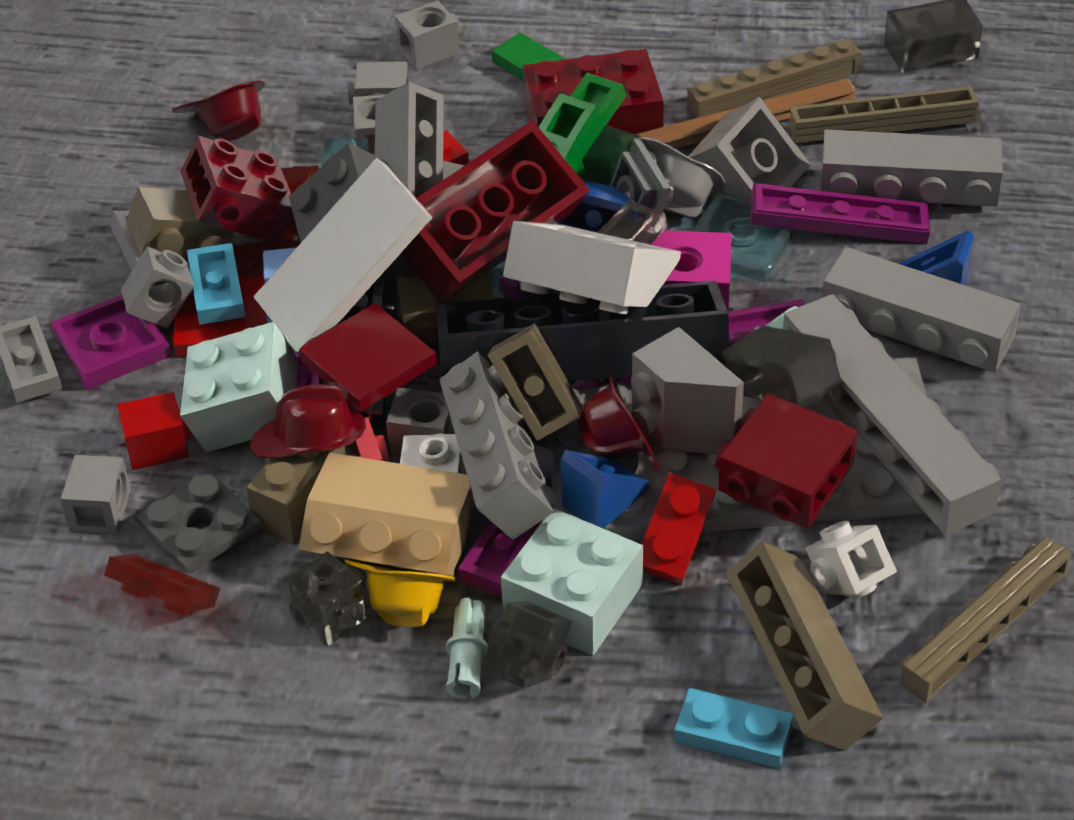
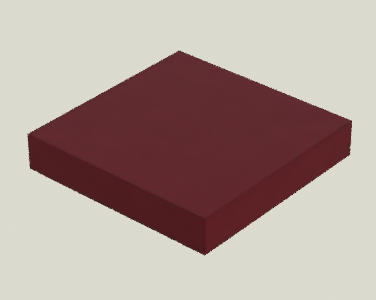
[299,303,436,412]

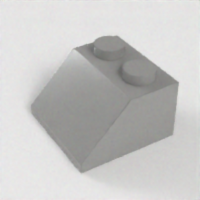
[688,97,811,211]
[631,327,744,454]

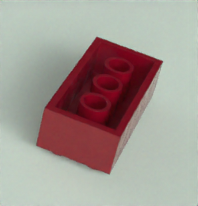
[400,120,590,303]

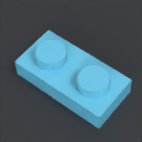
[187,243,245,325]
[674,688,794,769]

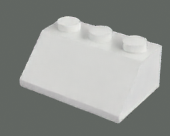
[503,221,681,314]

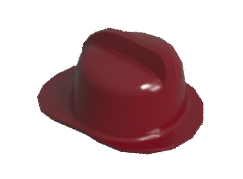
[172,80,265,141]
[577,375,660,472]
[250,384,366,459]

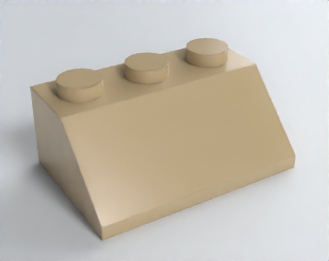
[298,452,473,576]

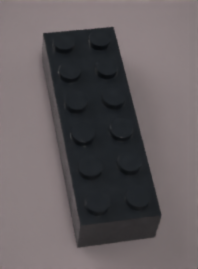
[436,280,731,385]

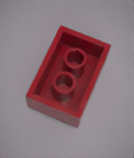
[523,49,664,151]

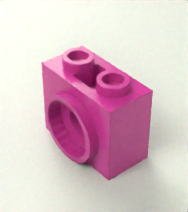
[640,230,732,312]

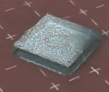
[692,192,798,283]

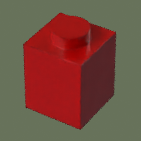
[117,391,194,470]

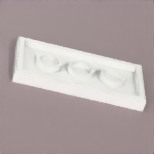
[254,158,433,354]

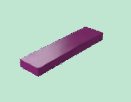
[750,183,930,244]

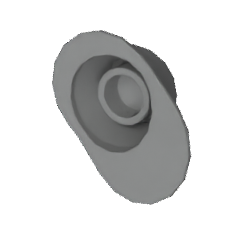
[627,137,725,219]

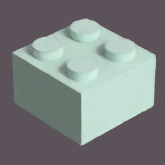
[180,322,298,452]
[501,508,643,656]

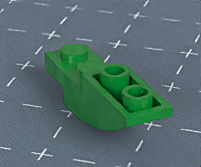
[539,73,627,178]

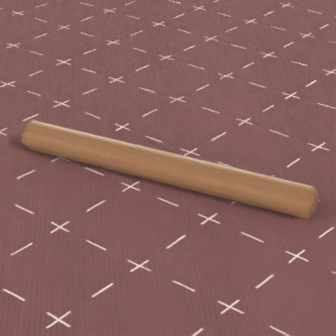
[619,78,856,154]

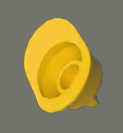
[343,558,455,627]

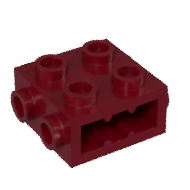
[180,136,295,244]
[715,393,858,529]

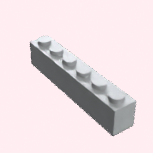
[782,294,1002,536]

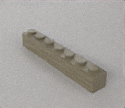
[687,39,861,118]
[789,86,979,143]
[900,537,1072,703]

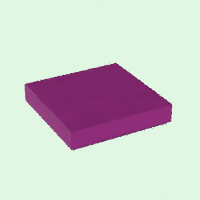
[49,295,171,391]

